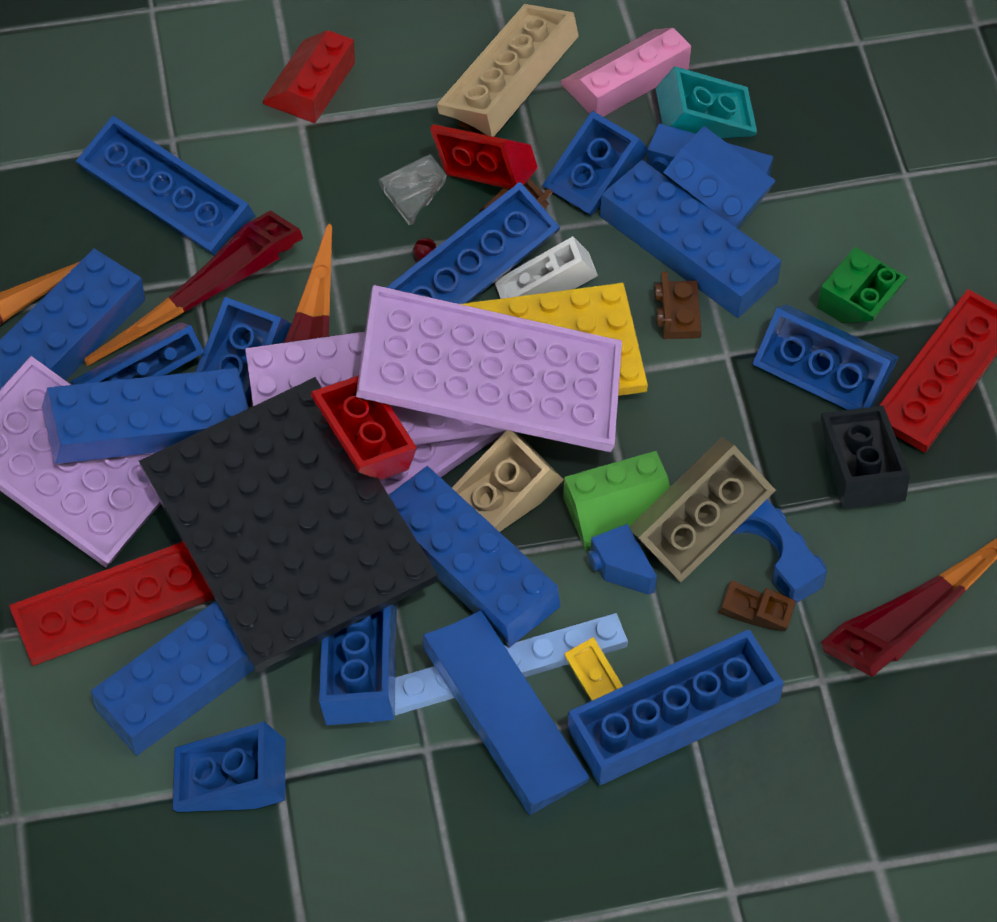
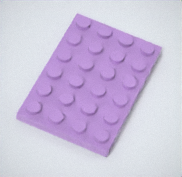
[0,356,161,568]

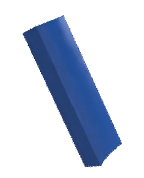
[76,115,256,256]
[386,182,560,304]
[423,610,590,816]

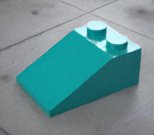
[656,66,757,138]

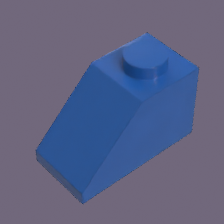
[588,524,657,595]

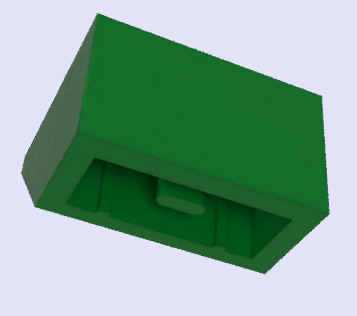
[817,247,907,323]

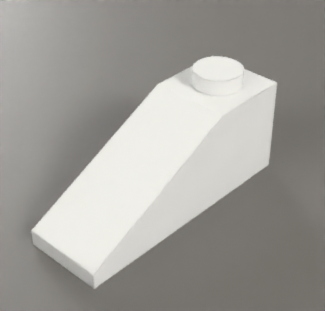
[495,236,598,299]

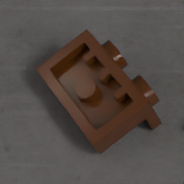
[654,271,701,339]

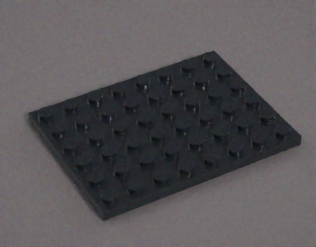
[139,377,439,673]

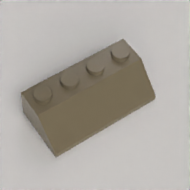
[629,437,776,582]

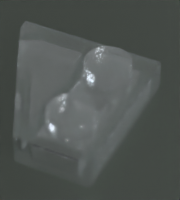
[379,154,446,225]

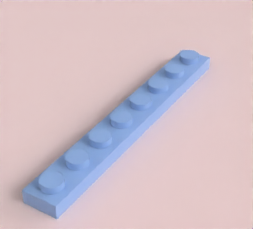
[370,613,628,723]

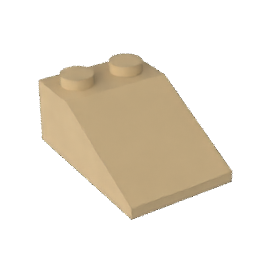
[452,430,564,532]

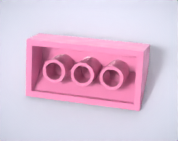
[561,28,691,117]

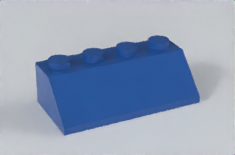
[752,304,899,410]

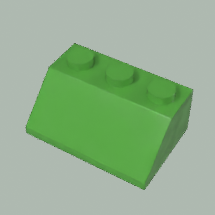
[563,451,670,551]

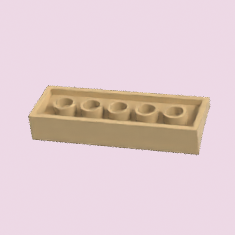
[437,4,578,137]

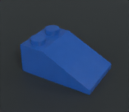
[542,111,648,215]
[196,297,292,407]
[173,721,286,812]

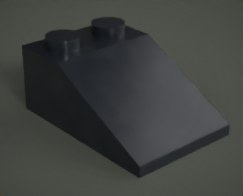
[821,405,910,509]

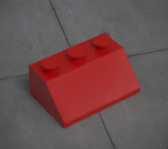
[263,30,355,124]
[430,124,538,189]
[311,375,417,480]

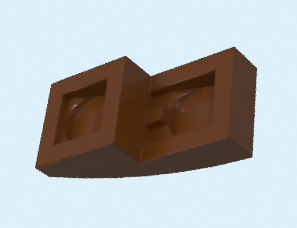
[718,580,796,631]

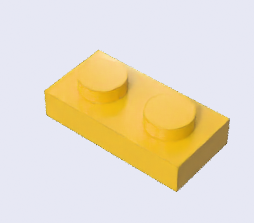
[564,637,623,701]

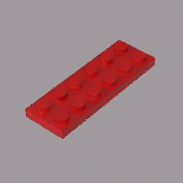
[879,289,997,453]
[9,542,214,666]

